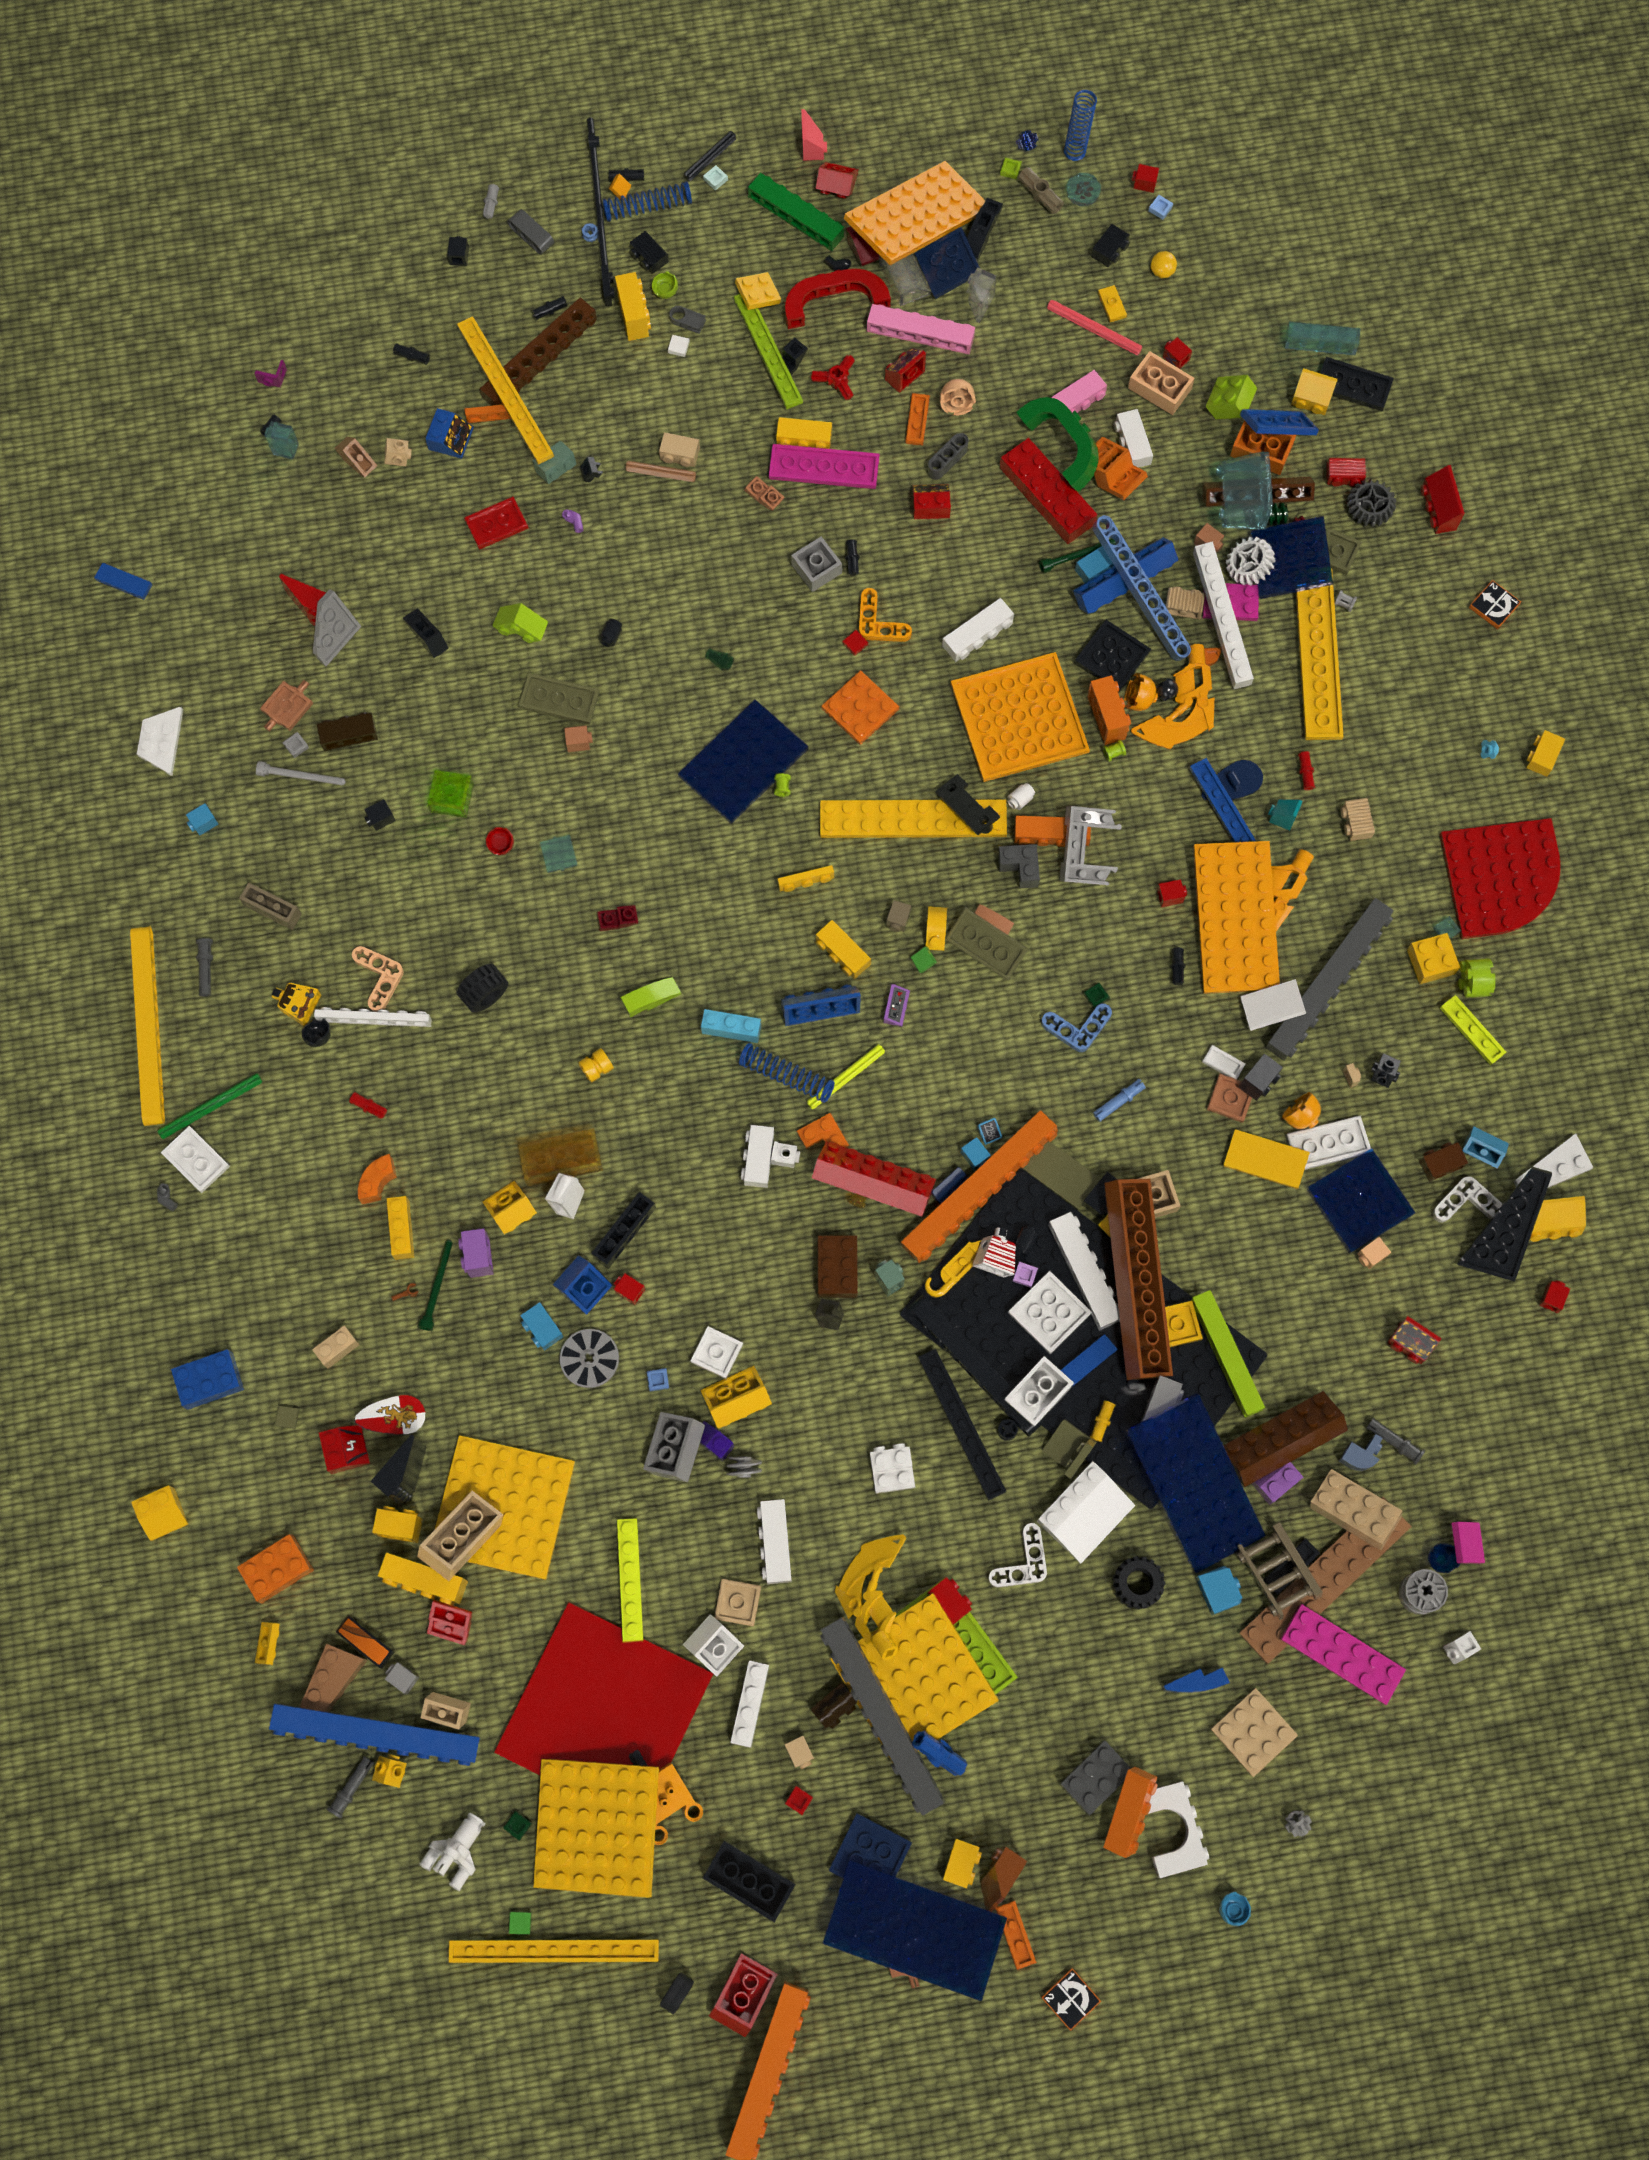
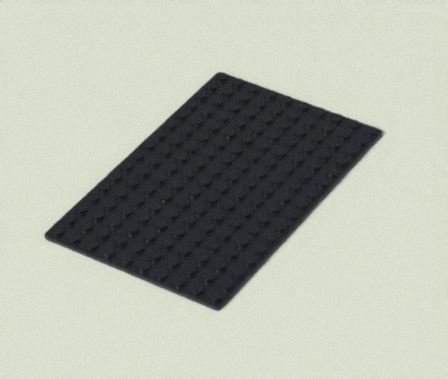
[900,1168,1267,1509]

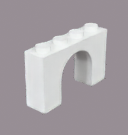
[1148,1781,1209,1878]

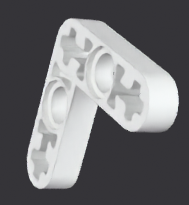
[1433,1176,1502,1223]
[988,1523,1047,1588]

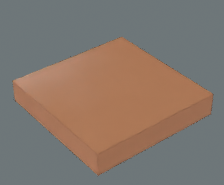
[1207,1074,1252,1123]

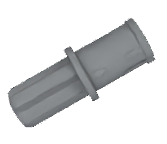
[483,184,499,219]

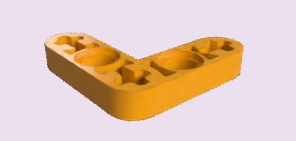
[859,588,912,642]

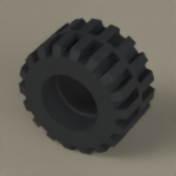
[456,964,509,1013]
[1112,1556,1165,1610]

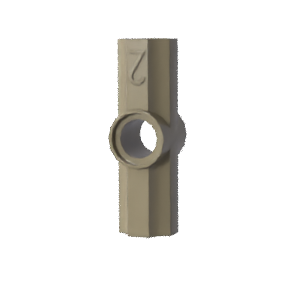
[1018,167,1064,214]

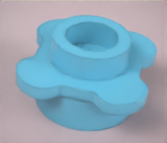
[1481,740,1499,759]

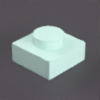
[703,165,728,191]

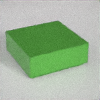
[911,947,937,973]
[509,1912,532,1935]

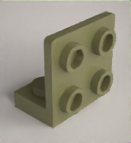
[1043,1419,1097,1479]

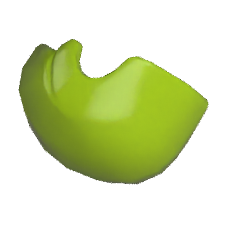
[651,271,678,299]

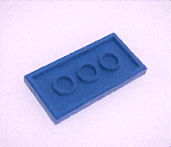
[1240,409,1319,435]

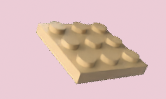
[1210,1688,1298,1777]

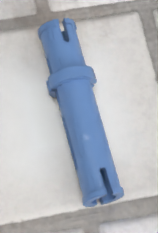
[1093,1079,1146,1122]

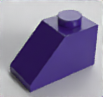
[700,1421,735,1461]

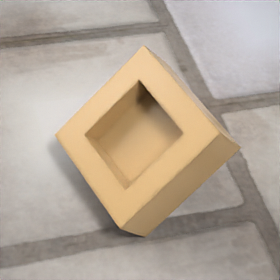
[1343,1063,1361,1088]

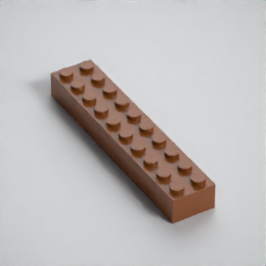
[1105,1179,1173,1380]

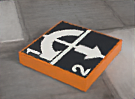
[1469,580,1521,629]
[1041,1968,1101,2031]

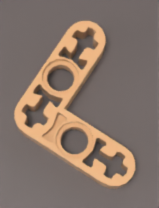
[352,946,404,1012]

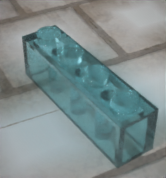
[1285,321,1360,355]

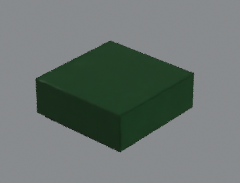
[1083,983,1110,1009]
[503,1811,532,1841]

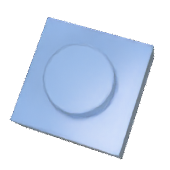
[1149,195,1173,220]

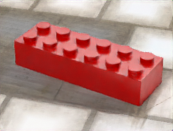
[1000,438,1098,544]
[812,1141,936,1216]

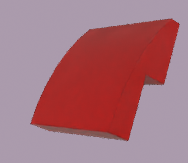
[427,1600,472,1645]

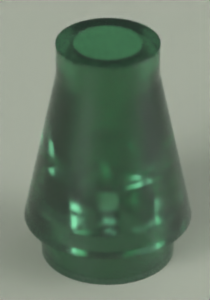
[705,648,734,671]

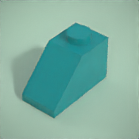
[1268,800,1303,831]

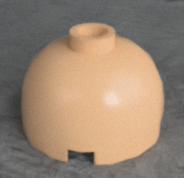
[940,379,976,416]

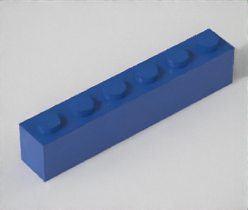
[1073,537,1179,614]

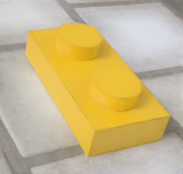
[255,1622,280,1665]

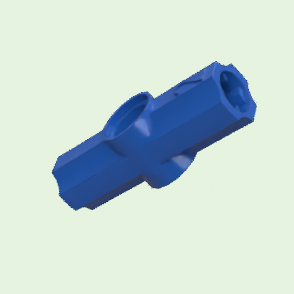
[912,1731,968,1776]

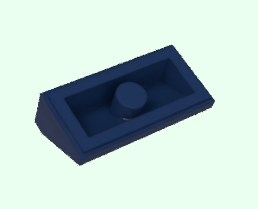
[931,1167,968,1204]

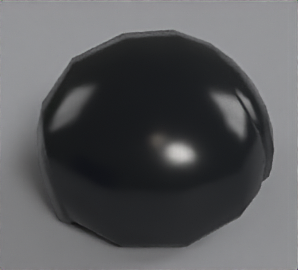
[302,1018,331,1047]

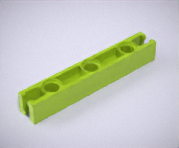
[1190,1290,1265,1418]

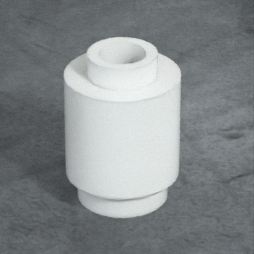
[1008,783,1035,810]

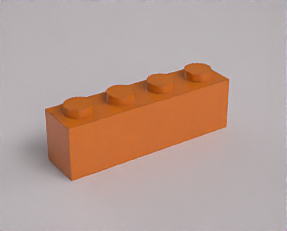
[1014,816,1091,847]
[1103,1767,1158,1858]

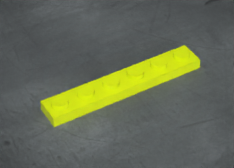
[617,1518,643,1642]

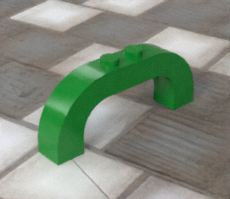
[1016,397,1099,492]

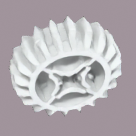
[1226,536,1276,586]

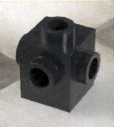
[1370,1053,1401,1088]

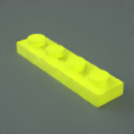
[1440,995,1507,1066]

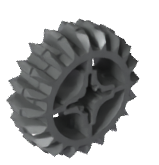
[1347,479,1396,527]

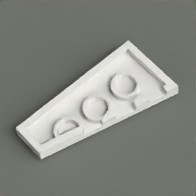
[1514,1134,1593,1188]

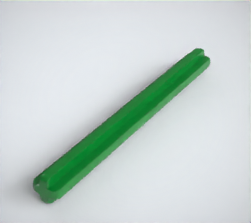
[157,1073,262,1139]

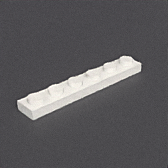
[314,1007,432,1027]

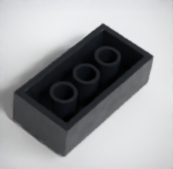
[703,1841,796,1923]

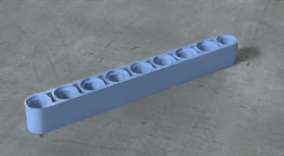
[1093,515,1191,661]

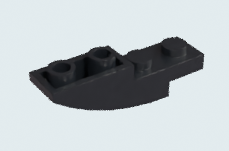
[967,198,1003,262]

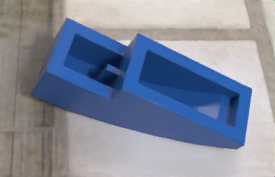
[1162,1667,1230,1693]

